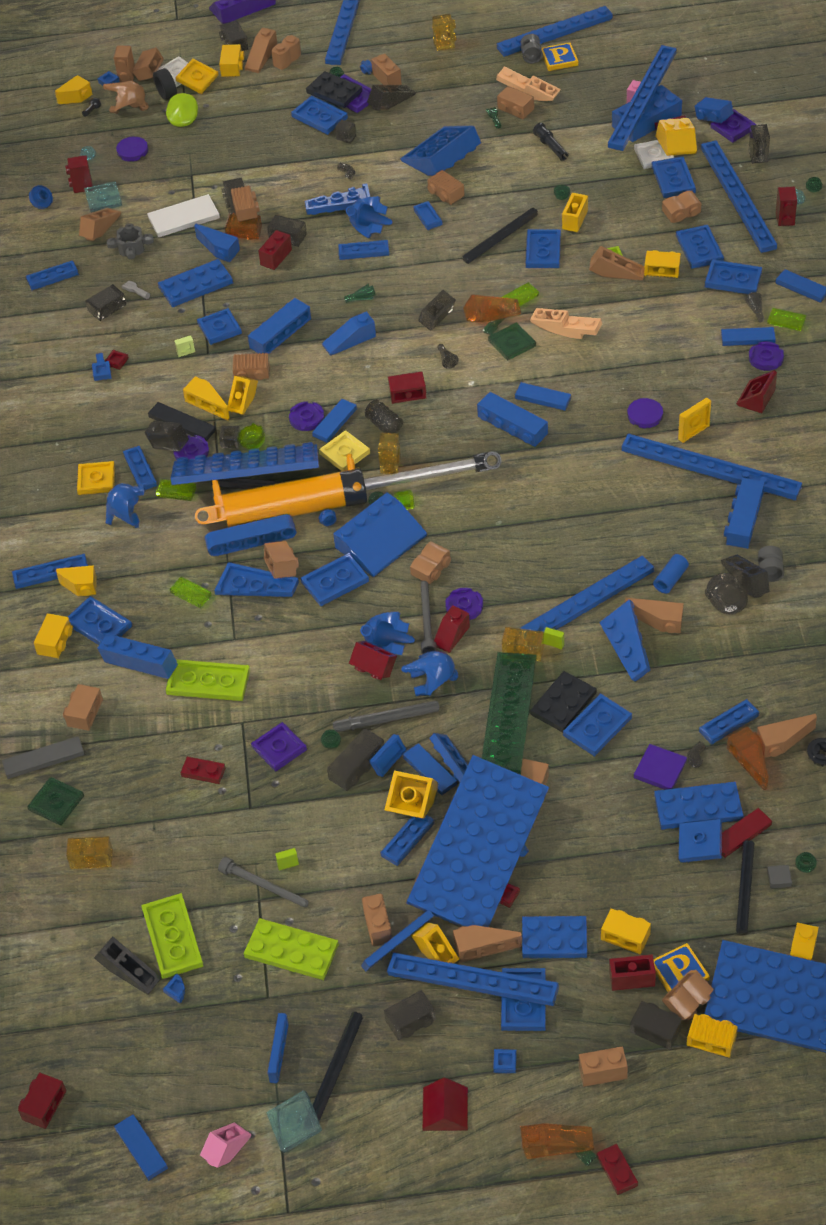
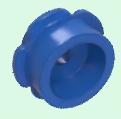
[360,60,372,75]
[319,509,336,526]

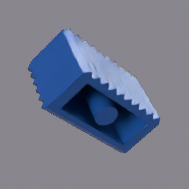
[695,97,734,123]

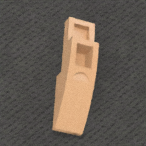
[496,66,560,101]
[530,308,602,339]

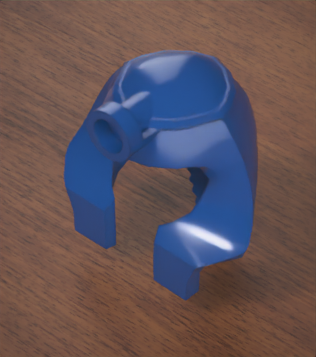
[346,196,393,238]
[105,483,144,528]
[360,612,415,655]
[401,651,459,697]

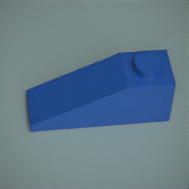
[194,224,240,262]
[322,311,376,356]

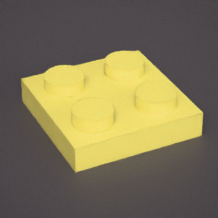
[319,430,370,471]

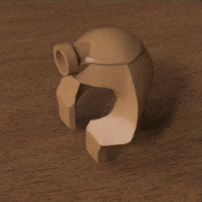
[103,81,149,114]

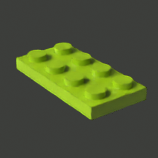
[165,659,250,701]
[141,893,204,979]
[244,918,339,980]

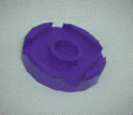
[116,136,148,162]
[749,342,784,371]
[627,398,663,428]
[289,401,324,431]
[173,435,209,460]
[445,588,483,621]

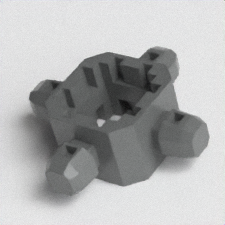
[107,223,154,259]

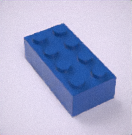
[612,85,682,142]

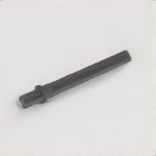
[333,701,440,732]

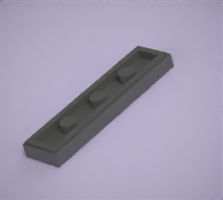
[2,736,84,779]

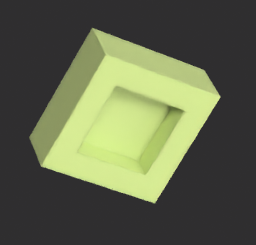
[175,335,195,357]

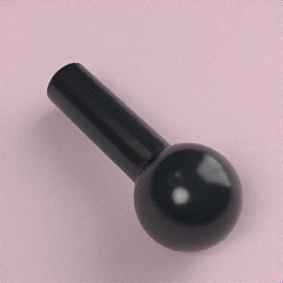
[82,98,101,117]

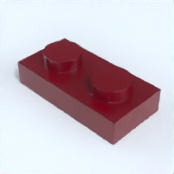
[180,756,226,784]
[596,1144,638,1195]

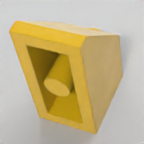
[55,75,93,104]
[227,376,258,415]
[56,565,97,596]
[790,922,819,960]
[411,923,459,964]

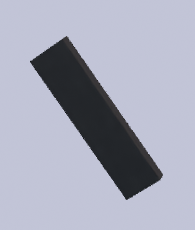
[148,402,216,441]

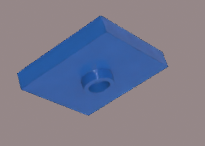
[197,308,242,345]
[679,819,722,863]

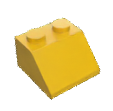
[655,118,697,156]
[385,771,439,819]

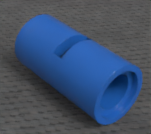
[653,554,689,594]

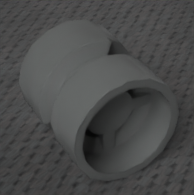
[520,34,543,64]
[758,546,784,582]

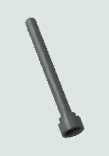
[421,581,437,654]
[218,856,309,907]

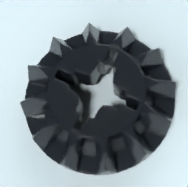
[807,738,826,767]

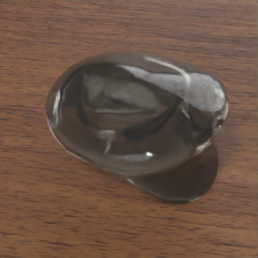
[705,573,748,615]

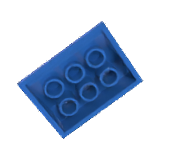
[400,126,481,176]
[333,492,427,577]

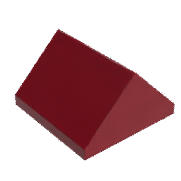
[736,370,777,414]
[422,1077,468,1131]

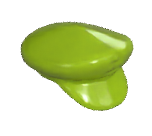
[166,93,198,127]

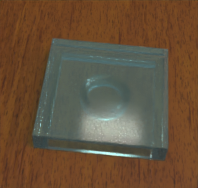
[84,181,122,213]
[266,1090,322,1153]

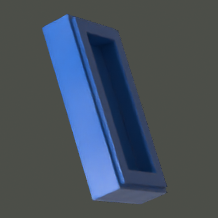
[413,201,442,230]
[369,734,407,777]

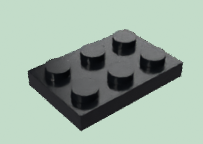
[306,71,362,108]
[530,671,597,733]

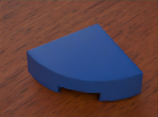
[163,973,185,1003]

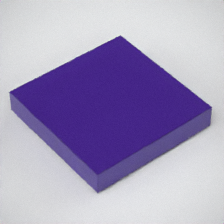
[710,109,756,143]
[251,722,307,772]
[634,744,687,790]

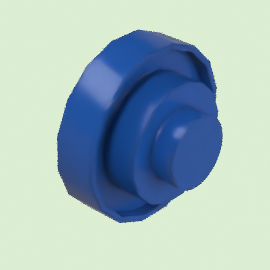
[29,185,53,209]

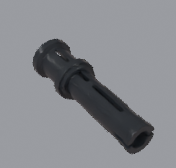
[533,123,569,161]

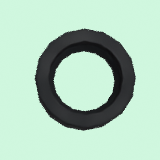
[153,68,177,100]

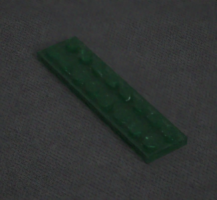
[482,652,536,775]

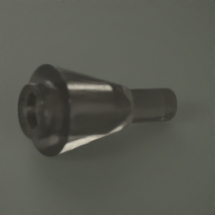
[745,292,765,322]
[437,344,459,369]

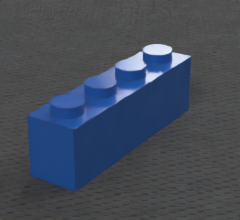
[248,298,311,354]
[477,392,548,447]
[724,478,764,549]
[97,634,178,679]

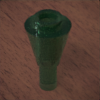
[344,283,376,303]

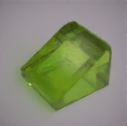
[394,490,415,509]

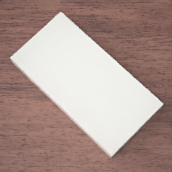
[147,194,220,237]

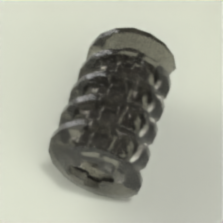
[365,399,403,436]

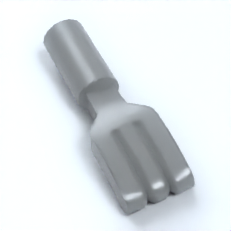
[121,281,150,299]

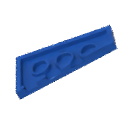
[305,183,370,215]
[214,562,299,597]
[599,599,650,682]

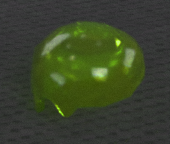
[238,423,265,450]

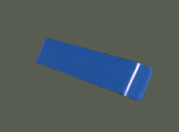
[204,514,297,556]

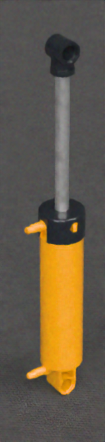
[195,451,501,528]

